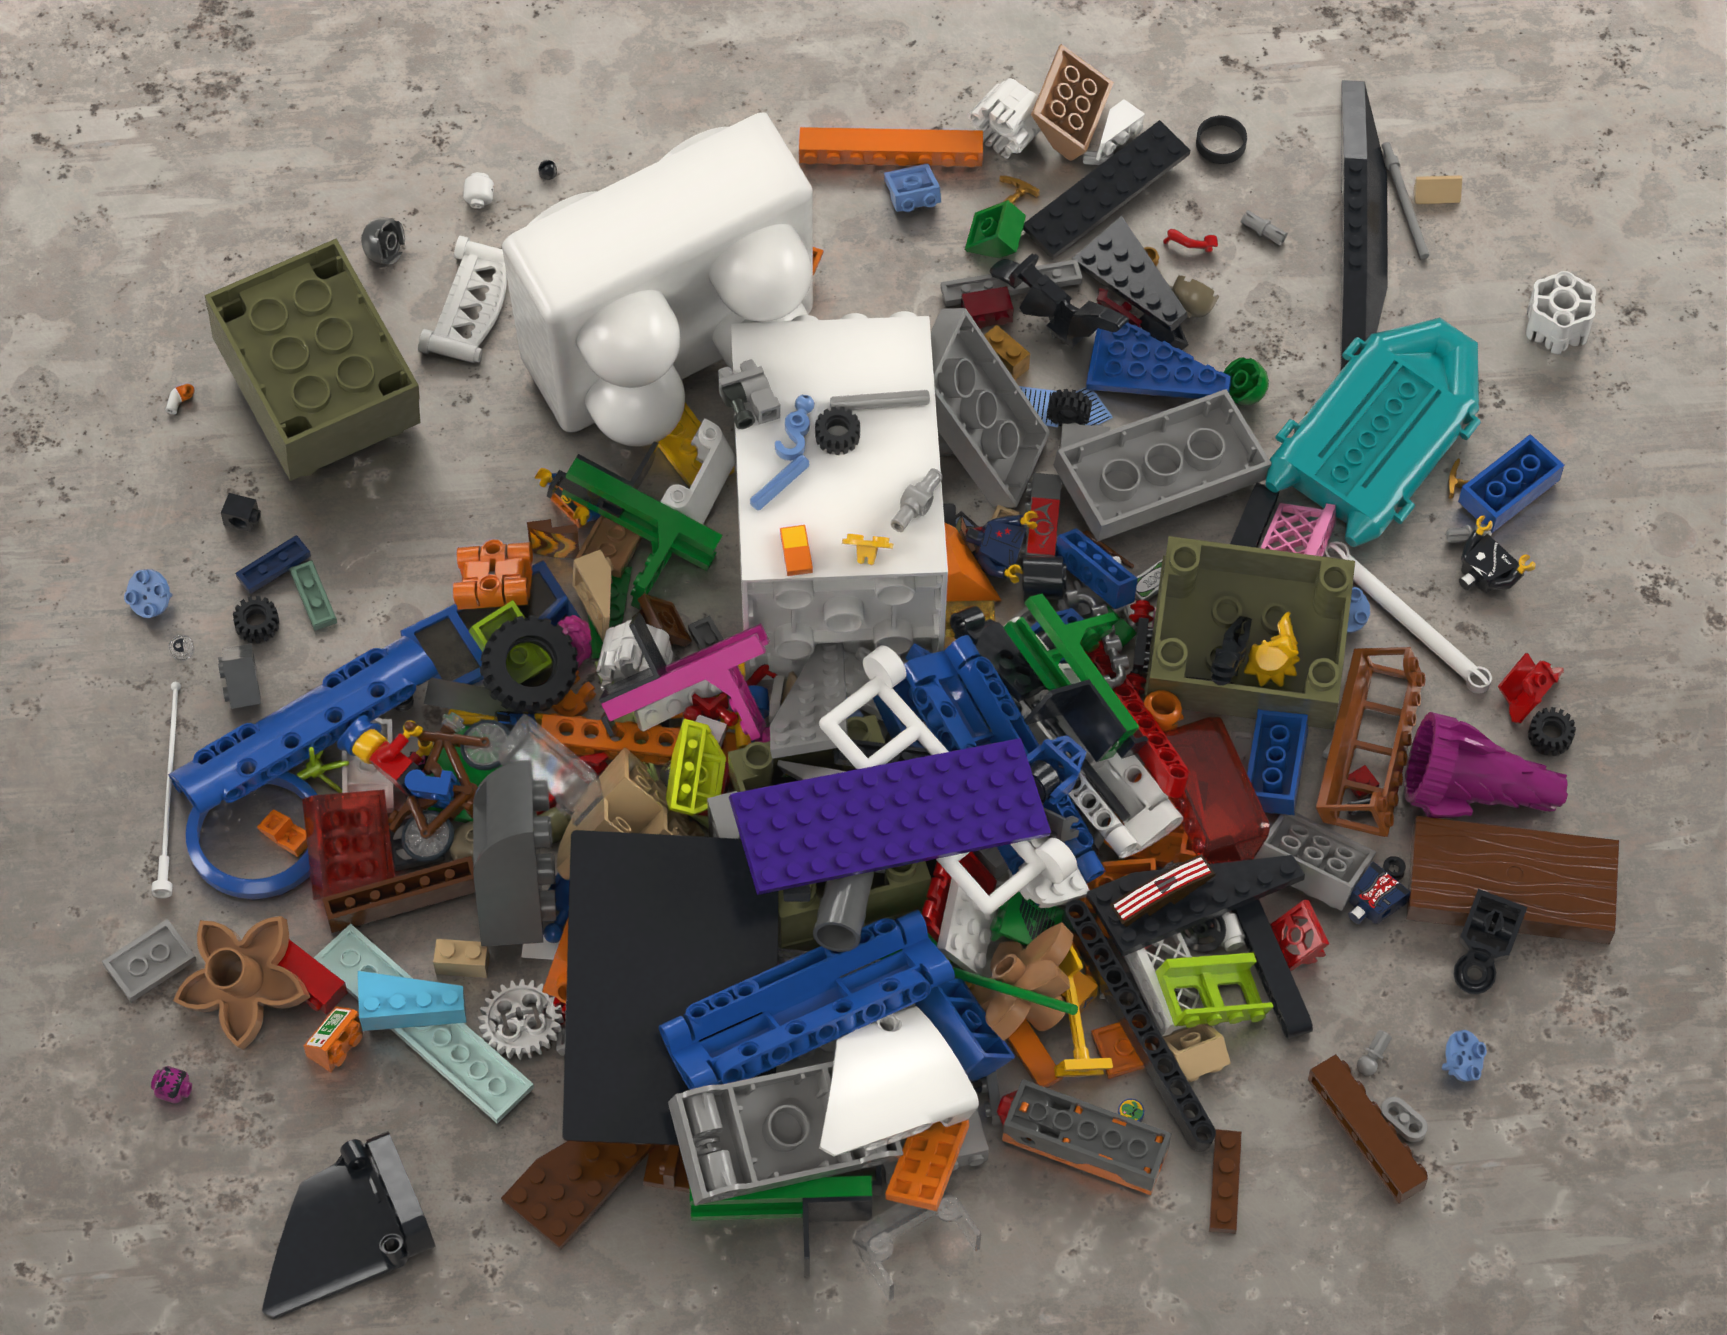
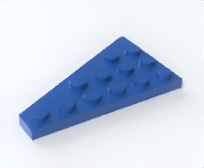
[1086,322,1231,399]

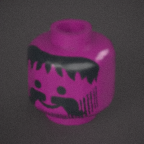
[151,1066,192,1104]

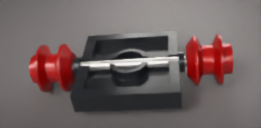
[1126,600,1155,696]

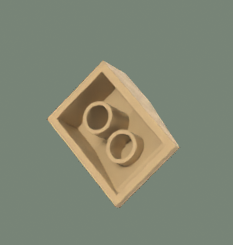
[572,550,613,641]

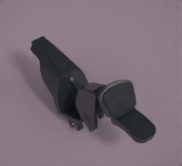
[990,253,1129,348]

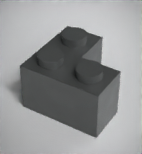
[218,644,261,709]

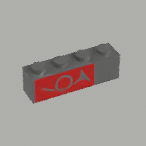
[1020,473,1062,558]

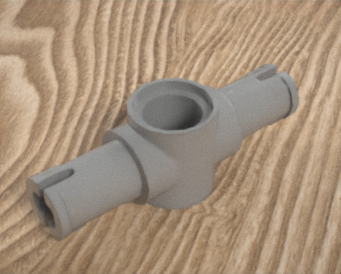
[891,468,943,532]

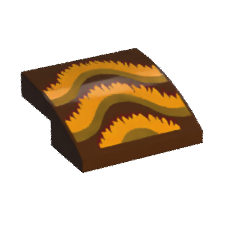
[527,519,580,559]

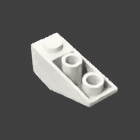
[1096,99,1145,161]

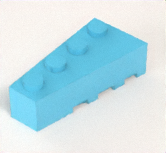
[357,971,467,1031]

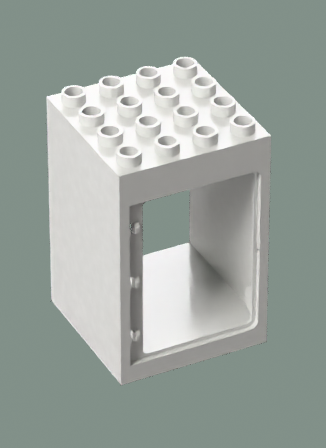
[731,311,948,681]

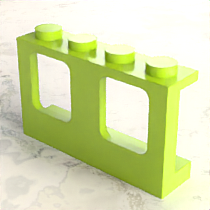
[1155,953,1274,1028]

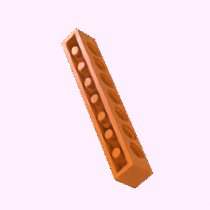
[539,713,737,765]

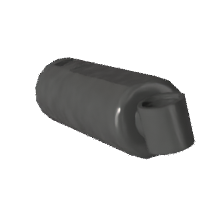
[813,872,874,952]

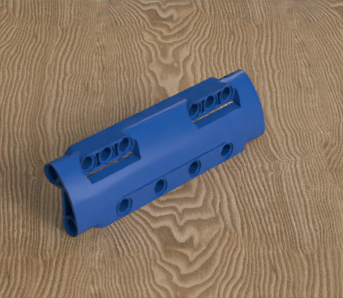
[904,635,1106,906]
[168,636,438,815]
[659,910,955,1090]

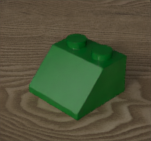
[964,200,1026,259]

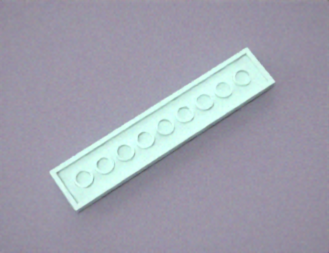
[314,924,534,1123]

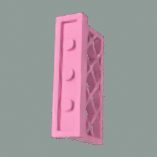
[1261,503,1336,556]

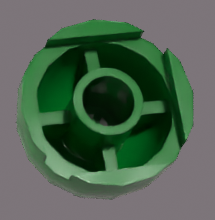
[1223,357,1269,406]

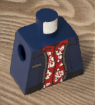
[1348,861,1410,924]

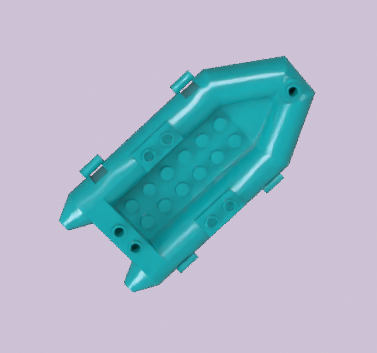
[1265,317,1481,547]

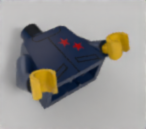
[964,511,1038,583]

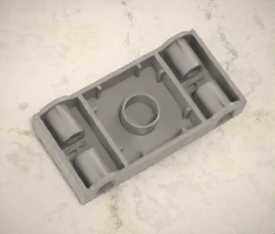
[668,1061,904,1206]

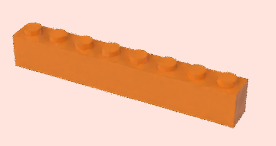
[799,127,983,167]

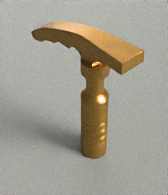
[999,176,1040,204]
[1448,458,1470,498]

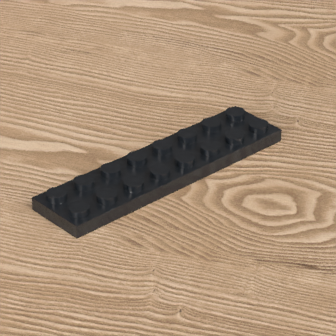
[1023,120,1191,260]

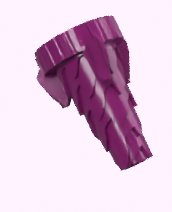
[1404,712,1568,818]

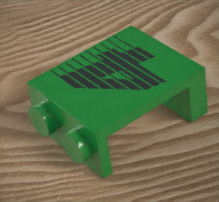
[990,891,1064,946]

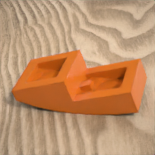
[257,809,313,857]

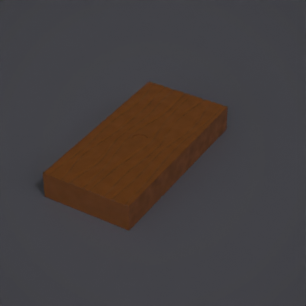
[1406,816,1619,944]

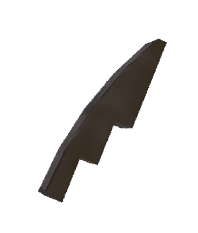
[1110,854,1216,927]

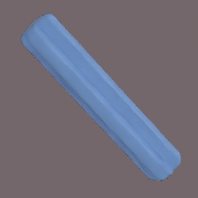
[750,455,809,510]

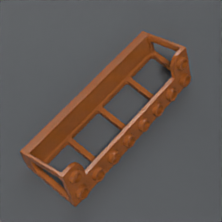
[1316,647,1426,837]

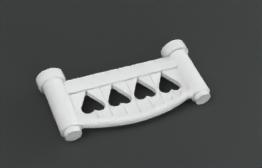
[418,235,507,363]

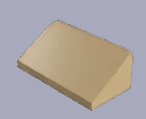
[1413,175,1462,204]

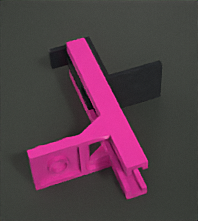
[599,612,770,741]

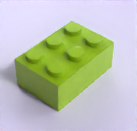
[469,600,552,685]

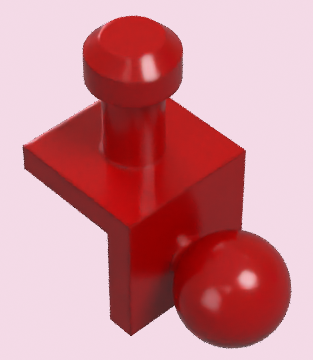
[683,692,739,727]

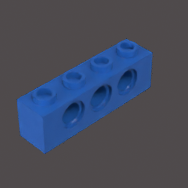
[1055,528,1138,610]

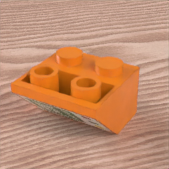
[304,1007,363,1072]

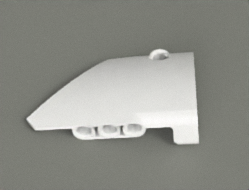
[819,1006,979,1157]

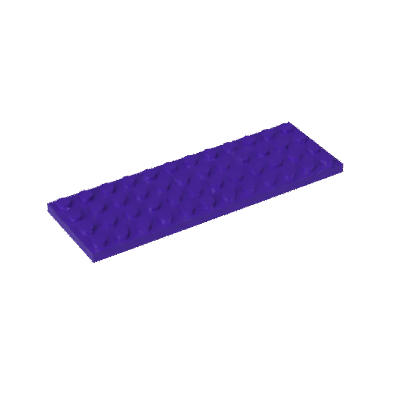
[729,738,1051,895]

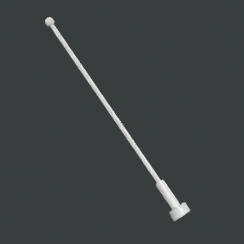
[151,681,181,898]

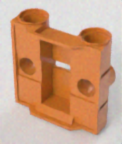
[453,539,533,610]

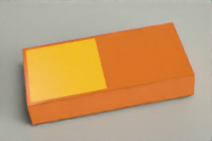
[780,525,813,576]

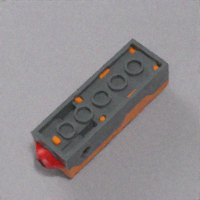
[997,1079,1172,1195]

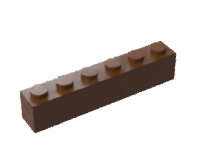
[322,856,475,933]
[1308,1054,1428,1204]

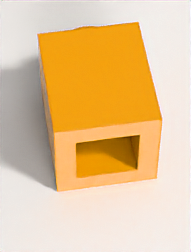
[1061,971,1098,1014]

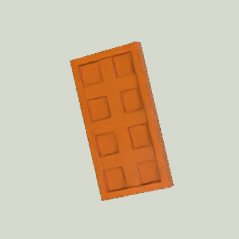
[885,1120,969,1211]

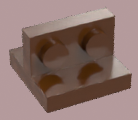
[632,594,692,647]
[643,1145,690,1193]

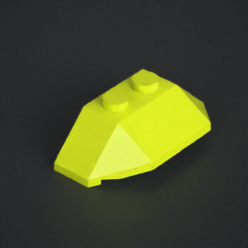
[666,719,726,816]

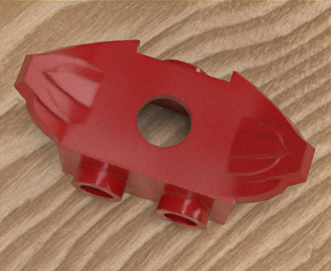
[1498,653,1564,723]

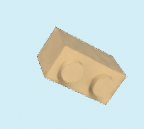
[433,939,490,978]

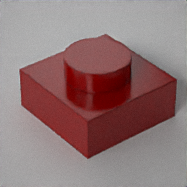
[1348,765,1380,799]

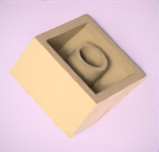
[1163,1024,1231,1082]

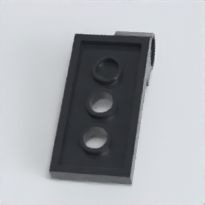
[950,606,1048,702]

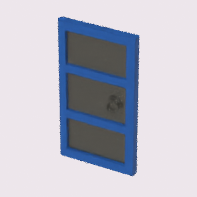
[400,560,581,685]

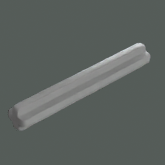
[830,390,930,410]

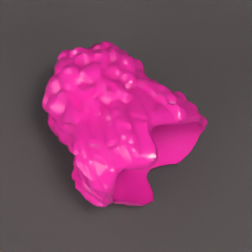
[558,615,592,668]

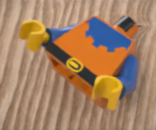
[535,468,601,528]

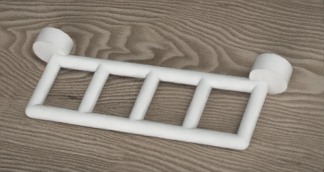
[819,645,1077,914]

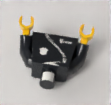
[1459,516,1536,593]

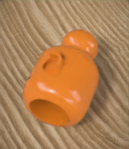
[1143,690,1184,737]

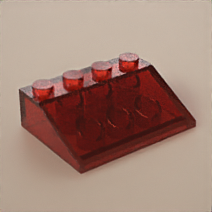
[302,789,394,900]

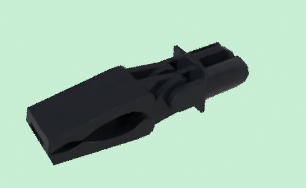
[1211,616,1252,686]

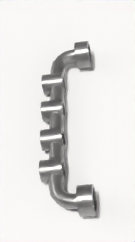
[1064,589,1129,690]

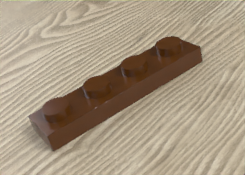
[1209,1129,1242,1234]

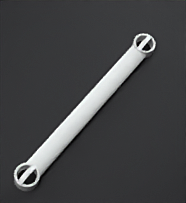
[1324,541,1492,694]

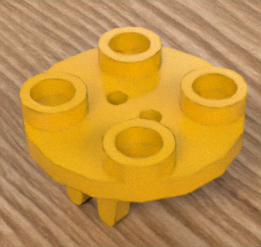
[842,534,894,565]

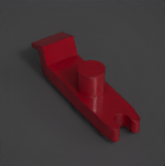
[1096,288,1142,328]

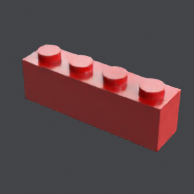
[277,939,348,1015]

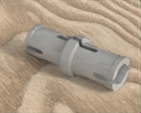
[1241,210,1288,246]

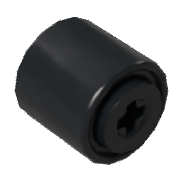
[1022,556,1067,600]

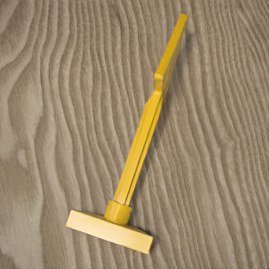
[1054,945,1113,1077]

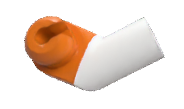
[165,384,195,414]

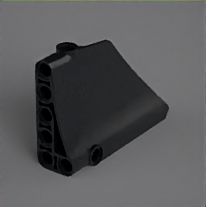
[262,1131,436,1319]

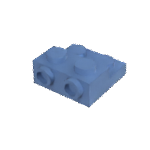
[884,164,941,212]

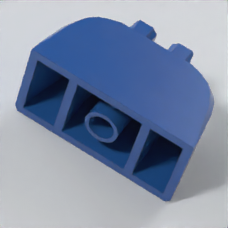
[915,979,1015,1081]

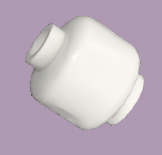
[463,172,494,209]

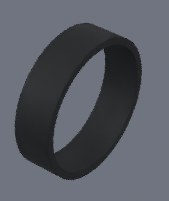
[1196,115,1247,164]

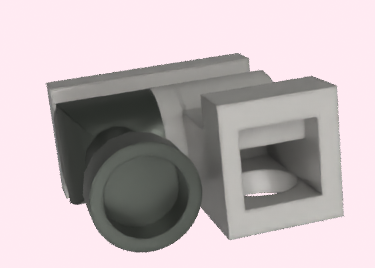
[718,359,780,429]

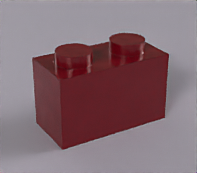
[961,286,1014,329]

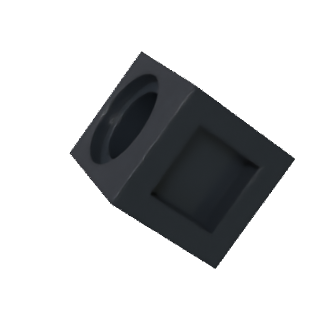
[221,493,261,532]

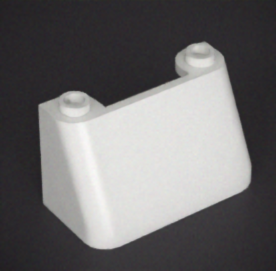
[661,418,736,524]

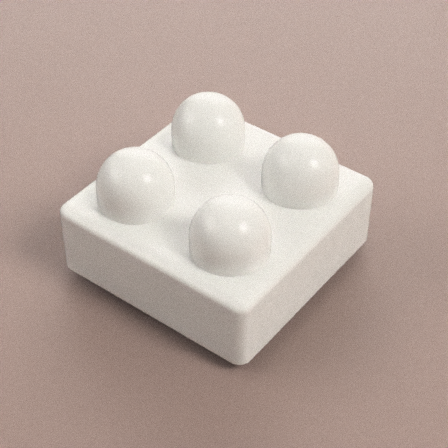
[502,112,813,447]

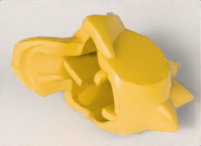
[1244,612,1300,687]

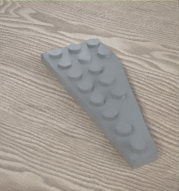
[770,642,848,759]

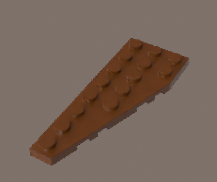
[501,1141,655,1250]

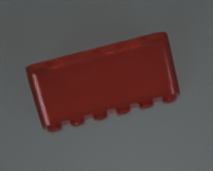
[1164,717,1270,863]

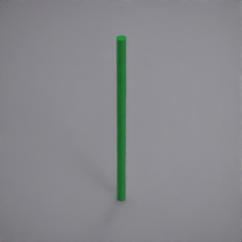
[952,967,1078,1015]

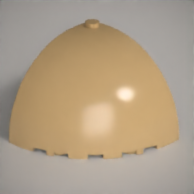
[557,748,705,880]

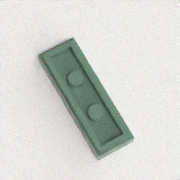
[289,561,337,631]

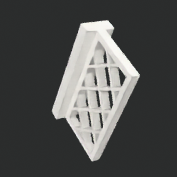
[1124,933,1203,1037]

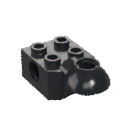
[1453,889,1527,994]

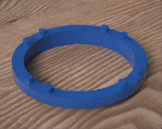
[186,772,329,900]

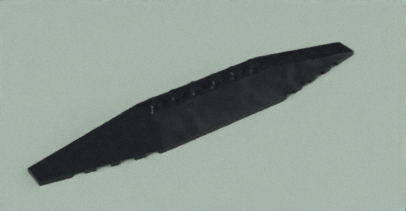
[1340,80,1388,372]

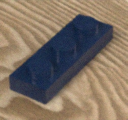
[235,535,311,594]

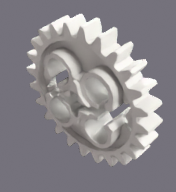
[478,979,564,1060]

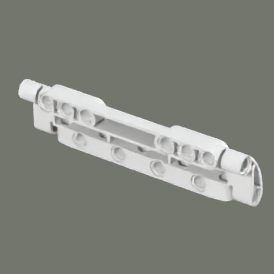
[1001,616,1184,858]

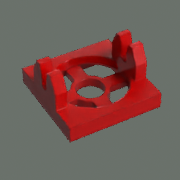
[1270,900,1329,971]

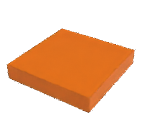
[1091,1021,1154,1079]

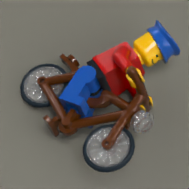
[337,712,513,862]

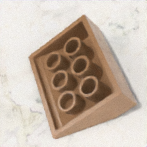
[1031,44,1114,161]

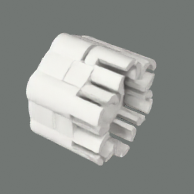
[968,78,1041,159]
[1526,271,1596,354]
[596,620,673,691]

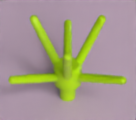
[297,733,349,795]

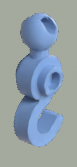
[775,394,815,461]

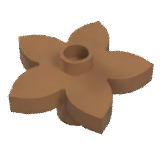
[173,916,311,1050]
[971,923,1074,1041]

